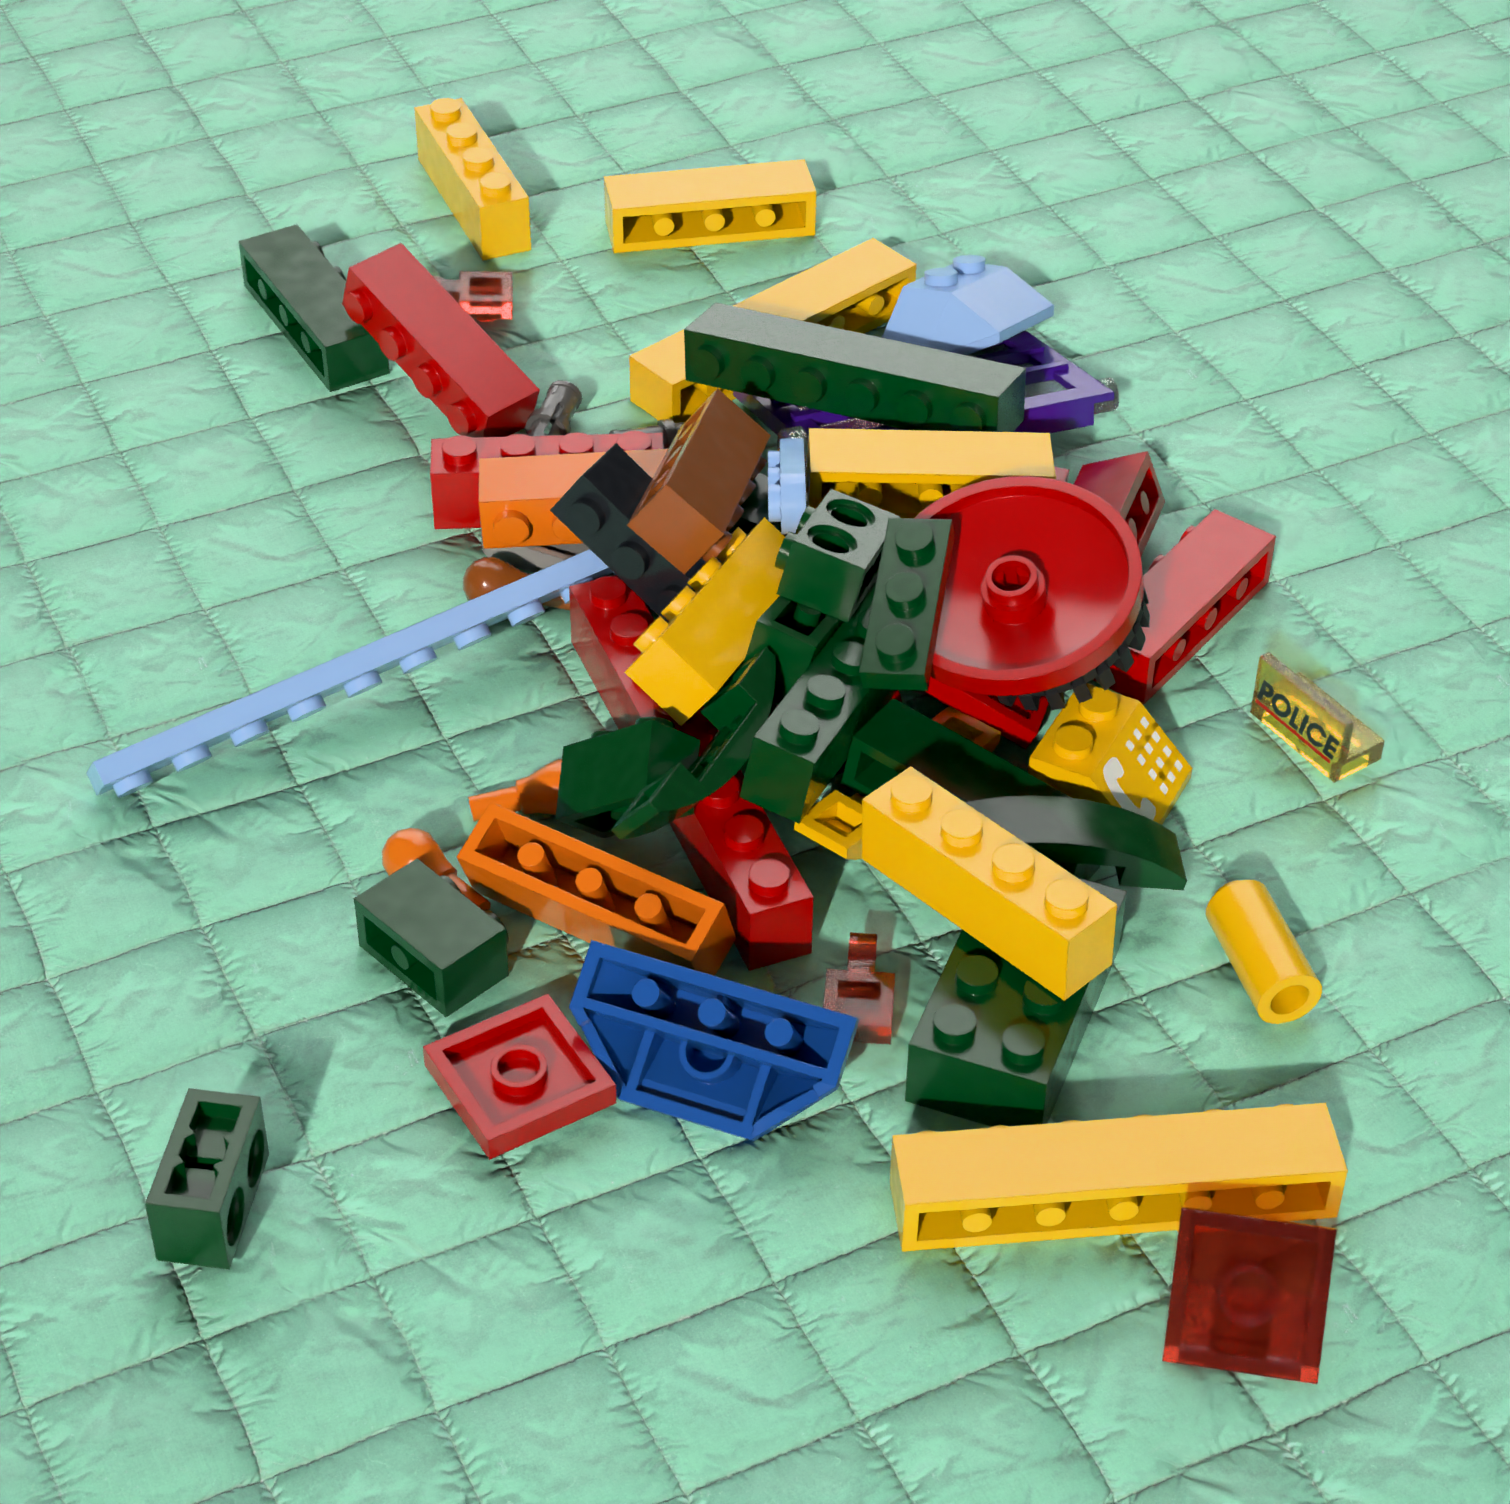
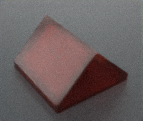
[1162,1206,1336,1384]

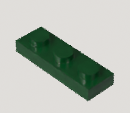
[859,518,955,691]

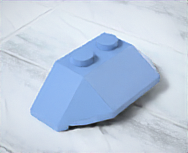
[882,255,1054,355]

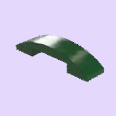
[611,647,776,840]
[965,795,1187,890]

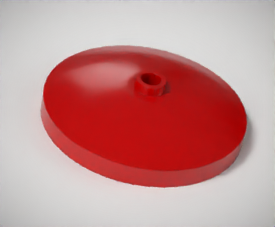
[914,476,1144,696]

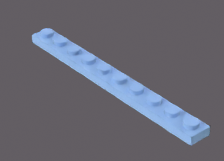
[86,549,616,798]

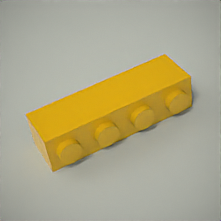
[414,98,531,261]
[604,159,816,253]
[806,428,1056,518]
[624,517,785,726]
[862,766,1117,1001]

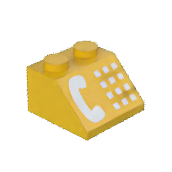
[1028,683,1193,825]

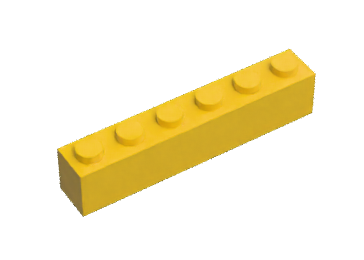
[629,238,917,423]
[889,1103,1348,1252]

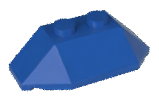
[569,940,860,1142]

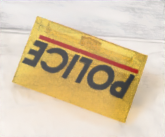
[1250,652,1385,783]

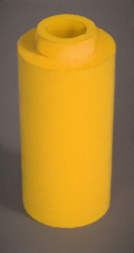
[1206,880,1322,1024]

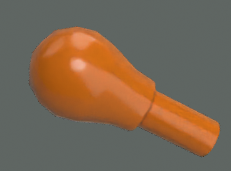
[468,759,562,822]
[382,828,491,911]

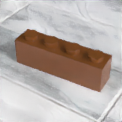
[627,388,771,574]

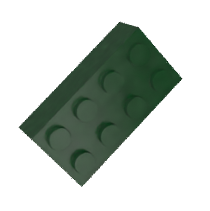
[905,878,1127,1127]

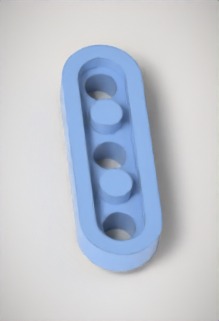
[768,438,806,534]

